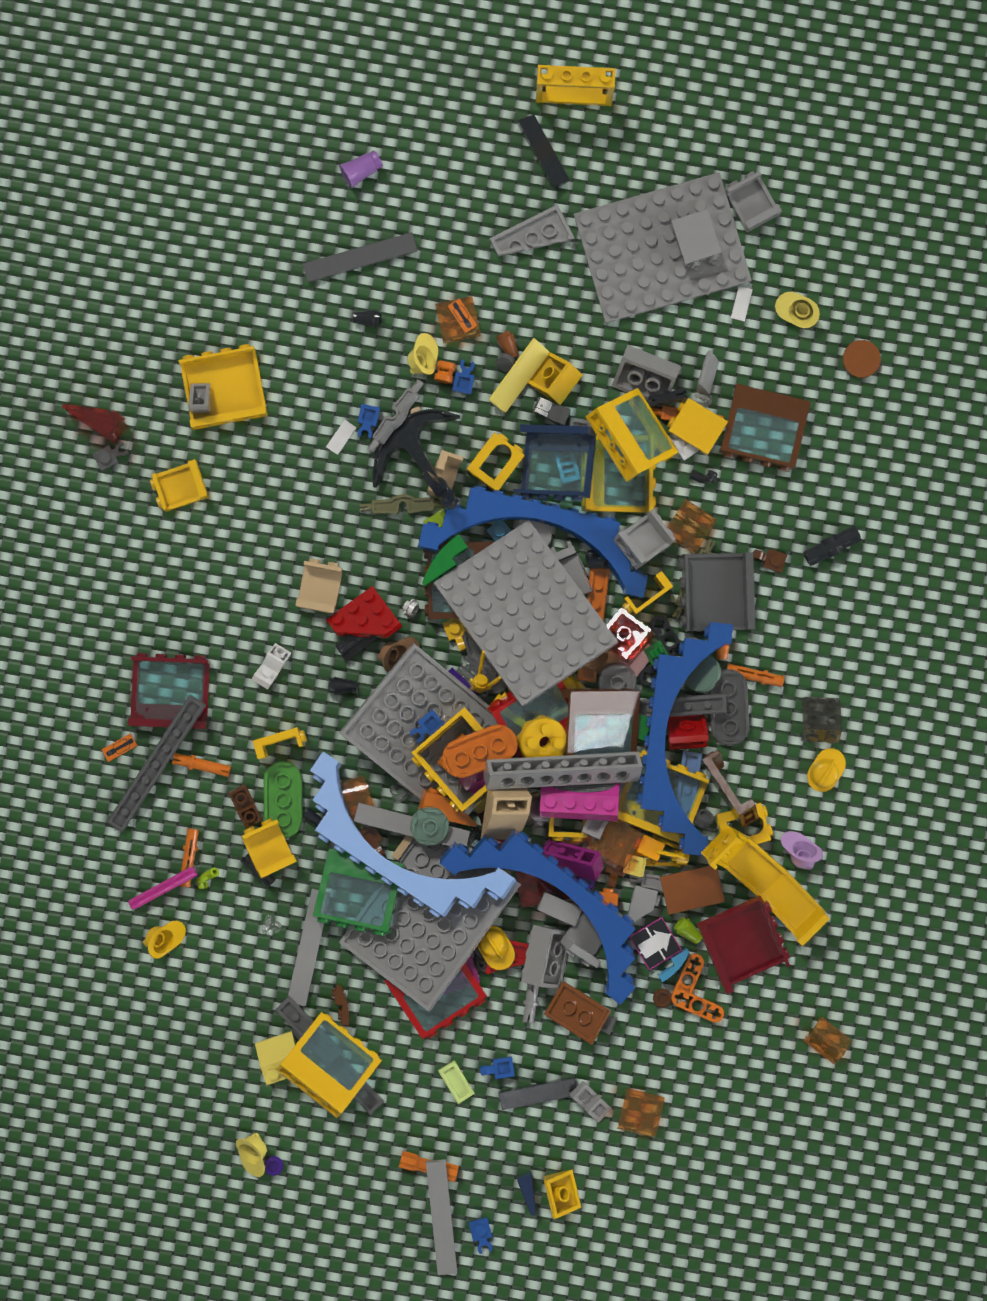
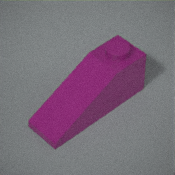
[543,839,604,881]

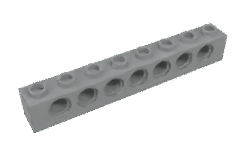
[483,752,643,790]

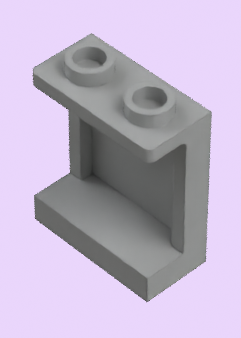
[725,171,782,233]
[670,209,722,269]
[613,510,676,570]

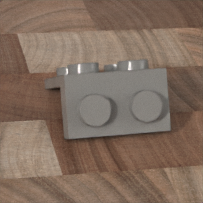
[560,912,602,968]

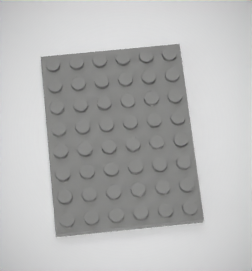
[574,172,752,324]
[433,520,618,707]
[339,643,513,827]
[339,838,521,1011]

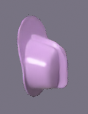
[781,831,823,870]

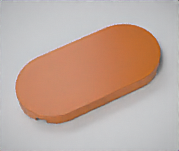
[442,725,518,778]

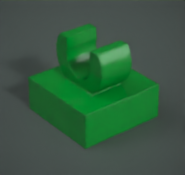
[643,640,669,666]

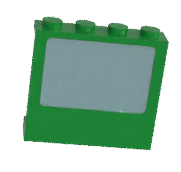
[313,848,406,936]

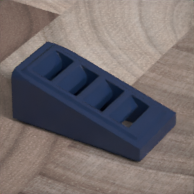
[517,1171,536,1215]

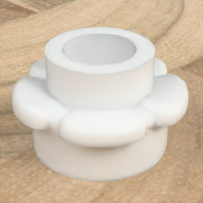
[402,599,419,617]

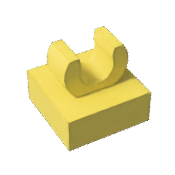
[623,854,647,877]

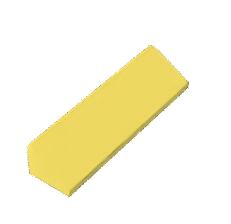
[489,338,549,413]

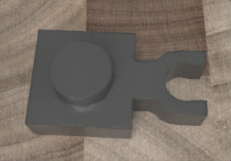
[92,442,129,472]

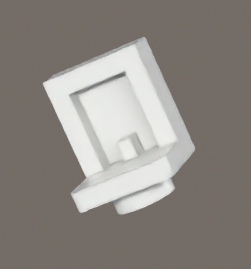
[669,433,699,460]

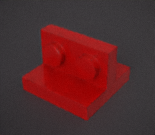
[667,714,709,750]

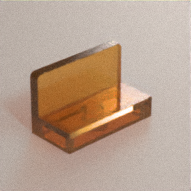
[803,1017,851,1064]

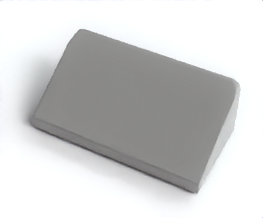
[696,350,719,395]

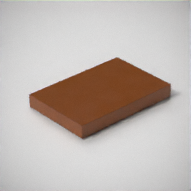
[660,865,725,915]
[544,981,611,1044]

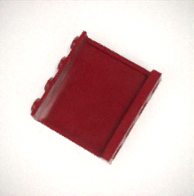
[697,896,791,994]

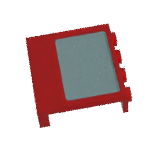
[486,681,589,758]
[384,963,487,1039]

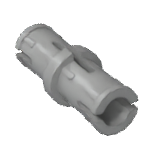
[522,984,539,1023]

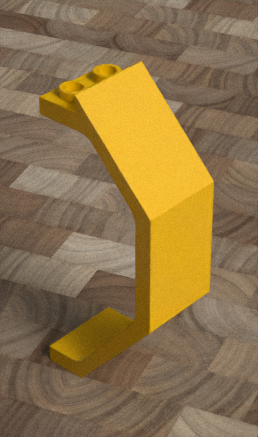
[701,825,830,946]

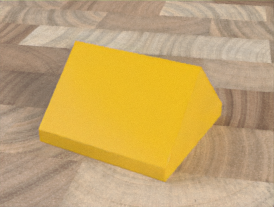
[543,1170,581,1219]

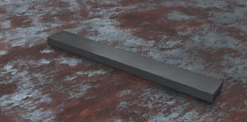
[107,694,206,832]

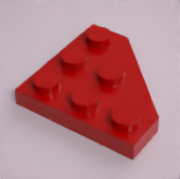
[326,586,403,638]

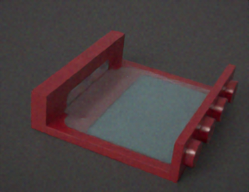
[128,653,210,729]

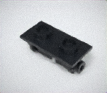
[335,635,377,661]

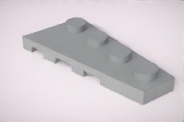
[490,204,575,257]

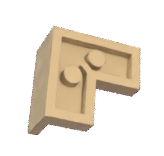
[426,450,464,498]

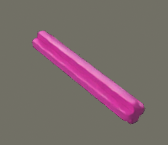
[128,867,197,909]

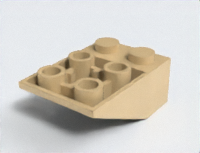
[481,788,532,839]

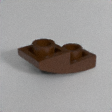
[228,784,263,829]
[332,984,350,1025]

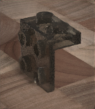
[800,697,842,743]

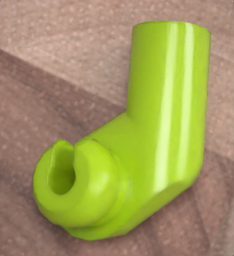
[196,867,219,890]

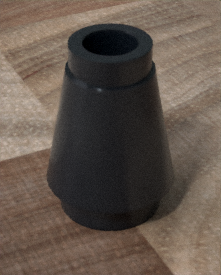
[353,309,382,328]
[328,677,356,696]

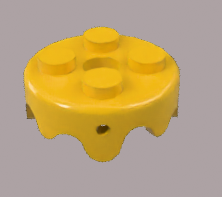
[517,715,567,758]

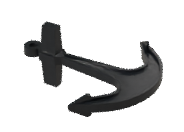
[372,409,460,510]

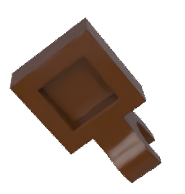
[753,549,787,573]
[359,826,386,856]
[605,853,626,888]

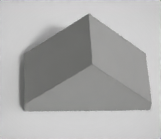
[188,383,211,414]

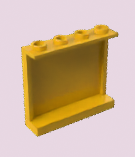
[178,344,268,430]

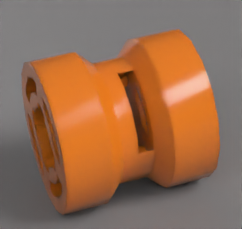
[434,361,456,384]

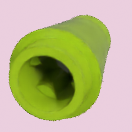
[674,917,702,944]

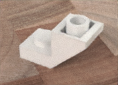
[251,643,291,689]

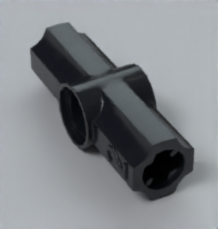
[803,526,862,566]

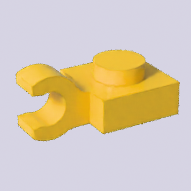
[442,619,466,652]

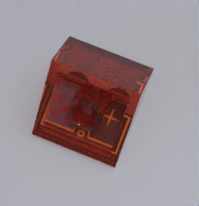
[607,608,654,666]

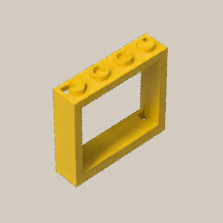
[536,65,616,106]
[411,707,488,813]

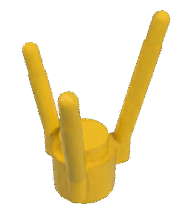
[470,650,502,693]
[646,834,690,868]

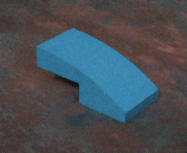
[657,948,689,982]

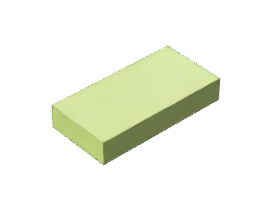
[438,1060,475,1104]

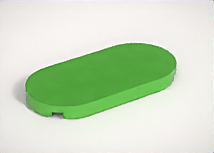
[263,761,303,838]

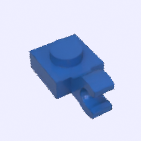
[480,1056,515,1079]

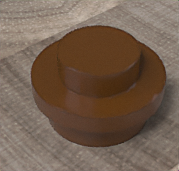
[653,988,672,1008]

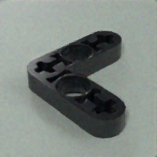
[639,616,681,686]

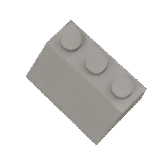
[612,345,681,407]
[521,925,568,989]

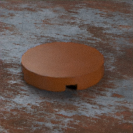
[842,340,881,378]

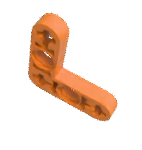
[671,953,724,1022]

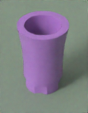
[339,150,383,188]

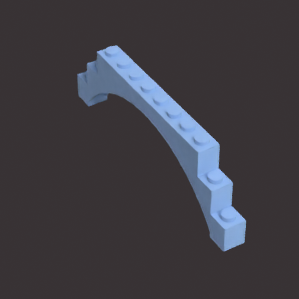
[310,752,516,918]

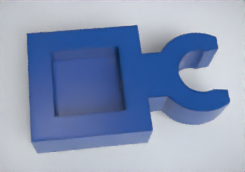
[452,359,475,395]
[358,404,380,439]
[409,709,445,743]
[469,1217,492,1254]

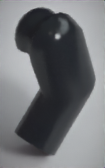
[689,470,717,484]
[585,550,608,569]
[473,947,486,970]

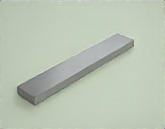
[354,803,471,847]
[288,888,331,1006]
[426,1159,457,1275]

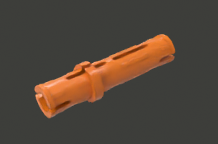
[727,663,785,688]
[172,752,231,777]
[179,828,199,887]

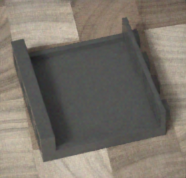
[679,552,755,631]

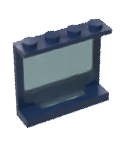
[513,424,597,501]

